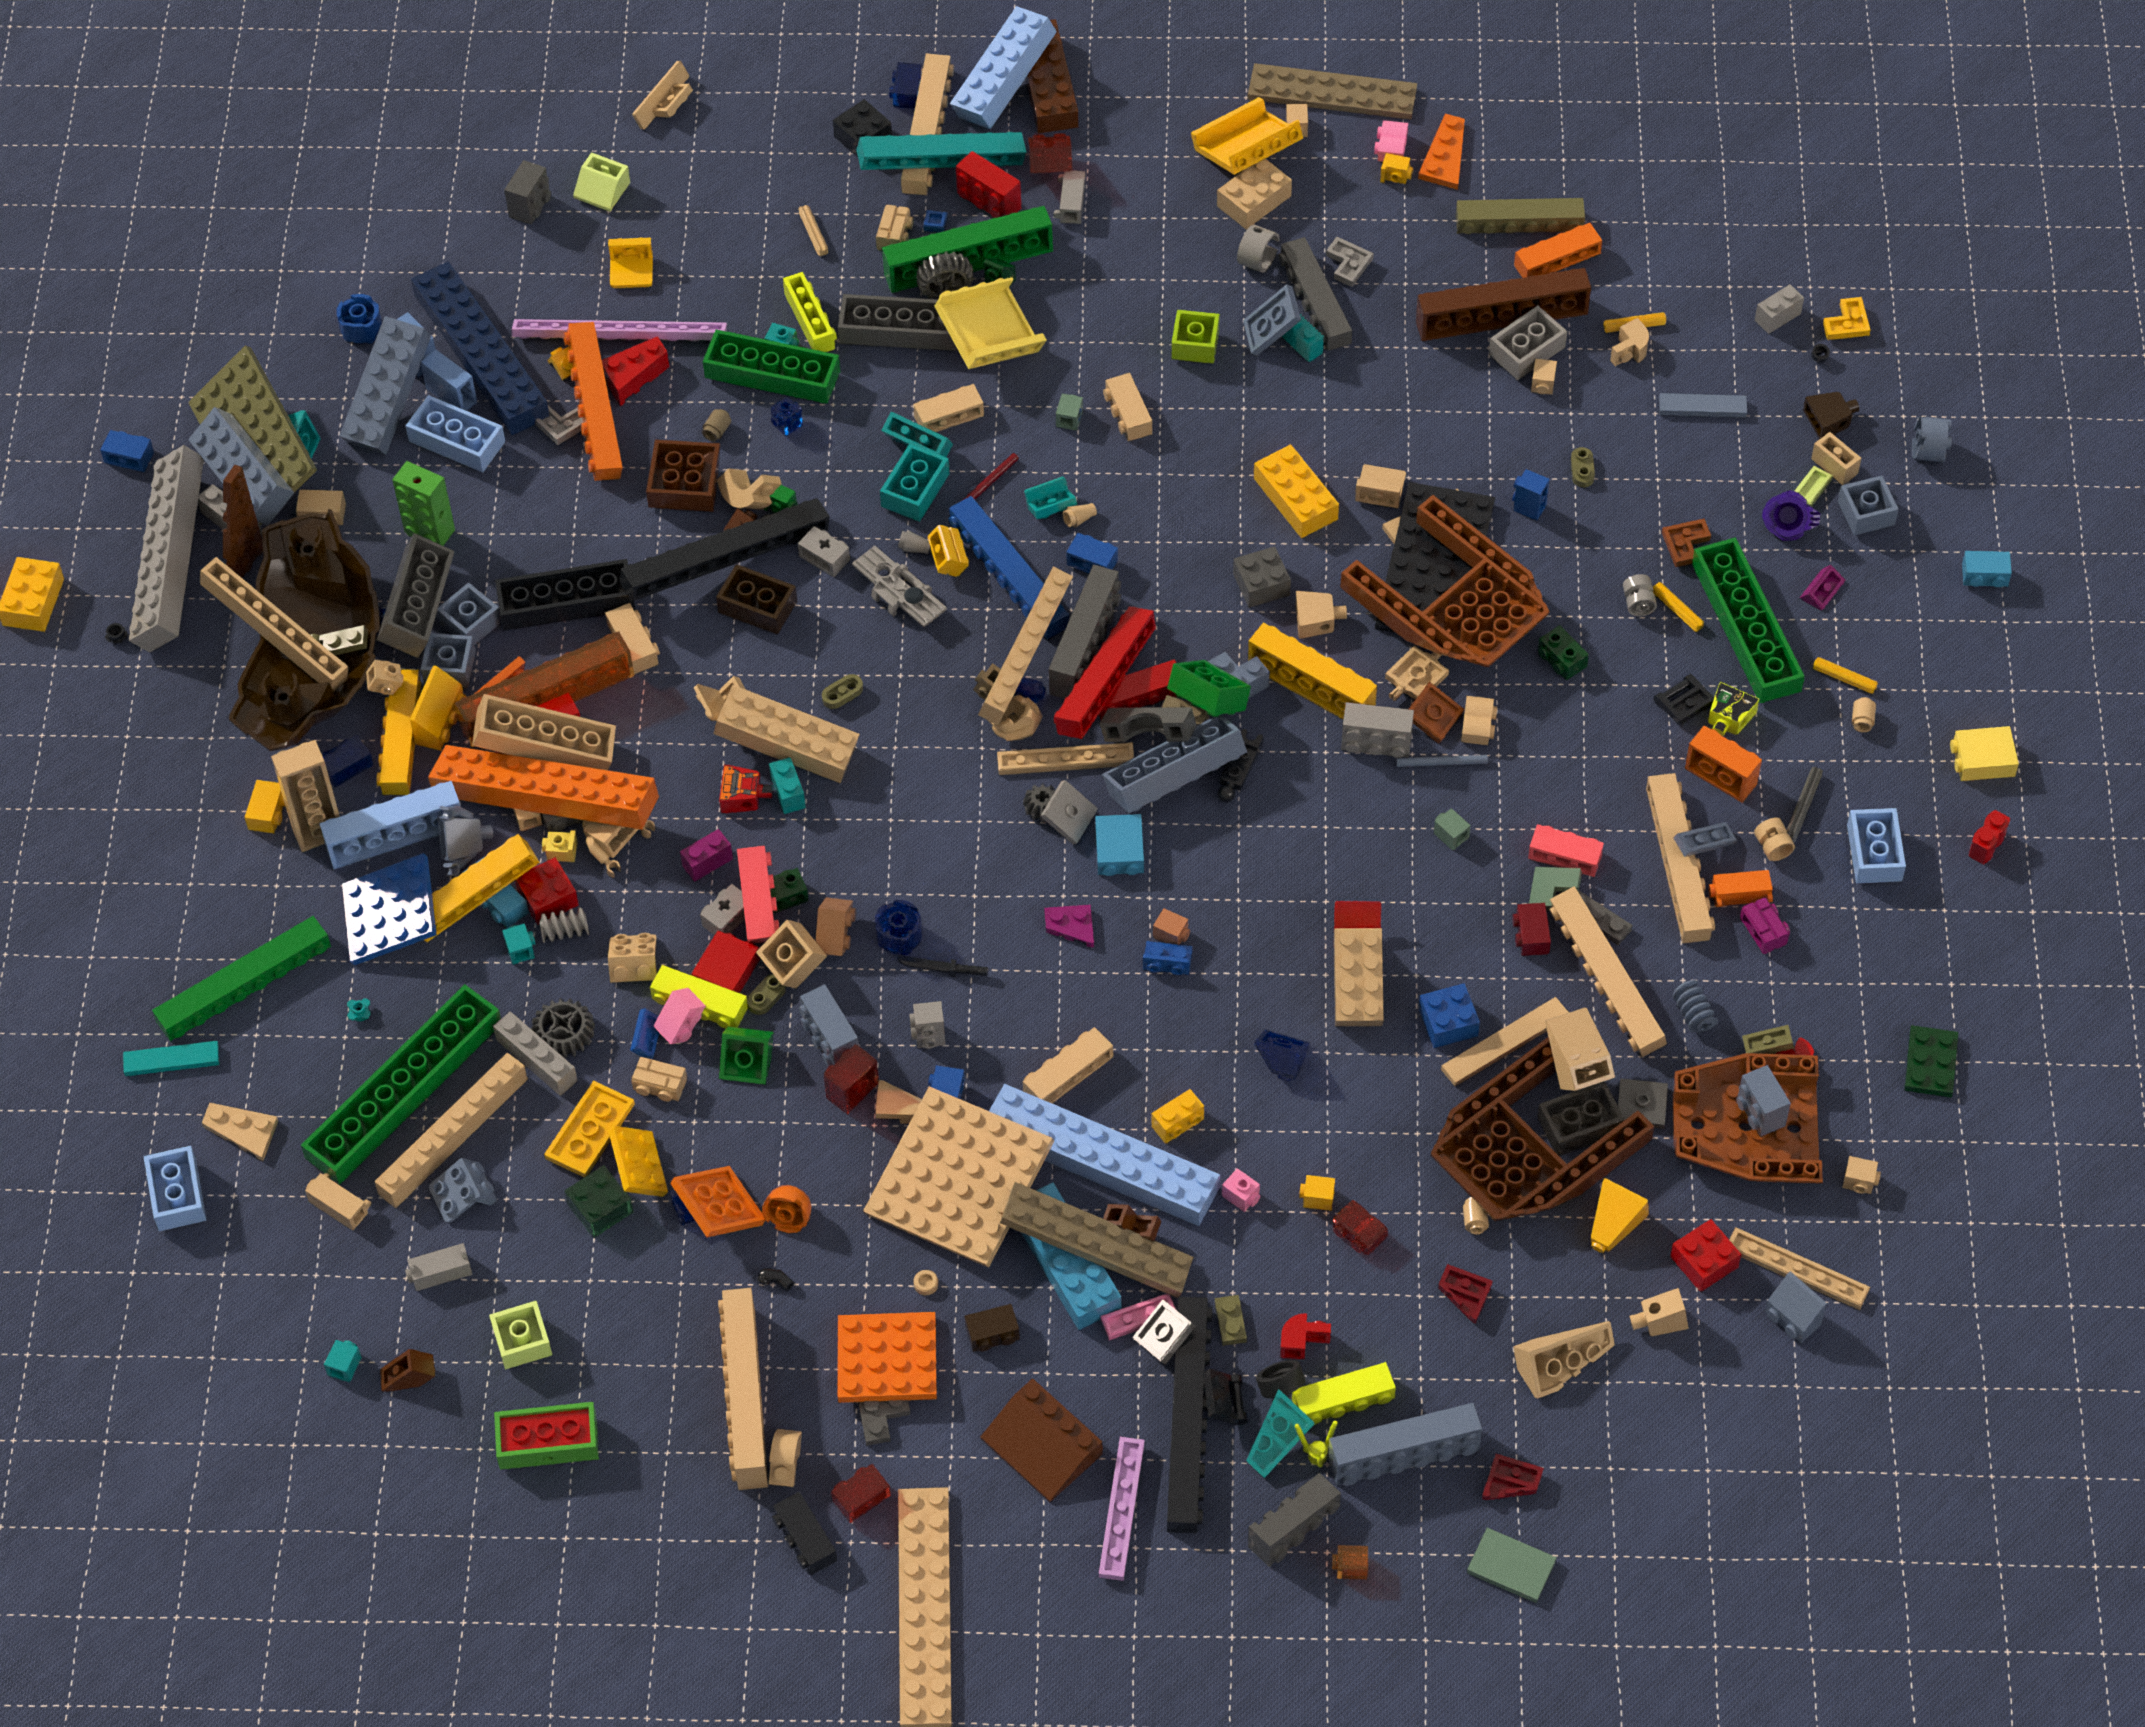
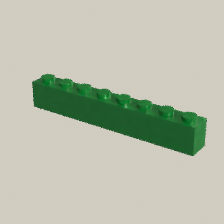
[152,916,331,1041]

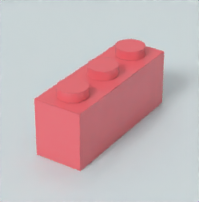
[1528,824,1604,877]

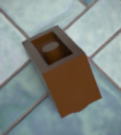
[380,1349,435,1392]

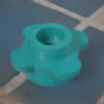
[347,998,371,1022]

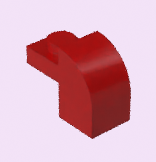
[1280,1313,1331,1360]

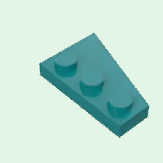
[1246,1389,1315,1478]

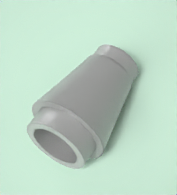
[898,530,931,554]

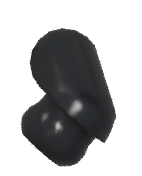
[757,1268,794,1291]

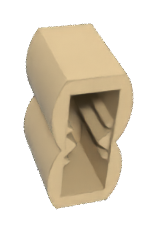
[1461,696,1497,745]

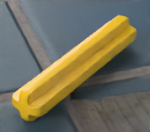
[1603,312,1666,333]
[1653,582,1704,632]
[1813,657,1878,694]

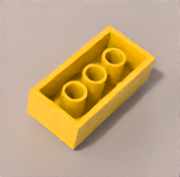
[1254,444,1339,538]

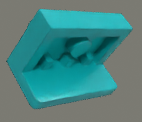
[1024,476,1077,519]

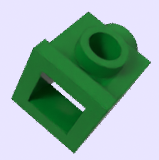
[763,485,798,513]

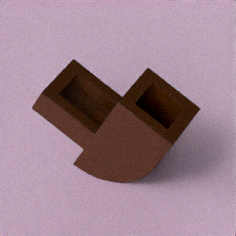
[1103,1204,1162,1242]

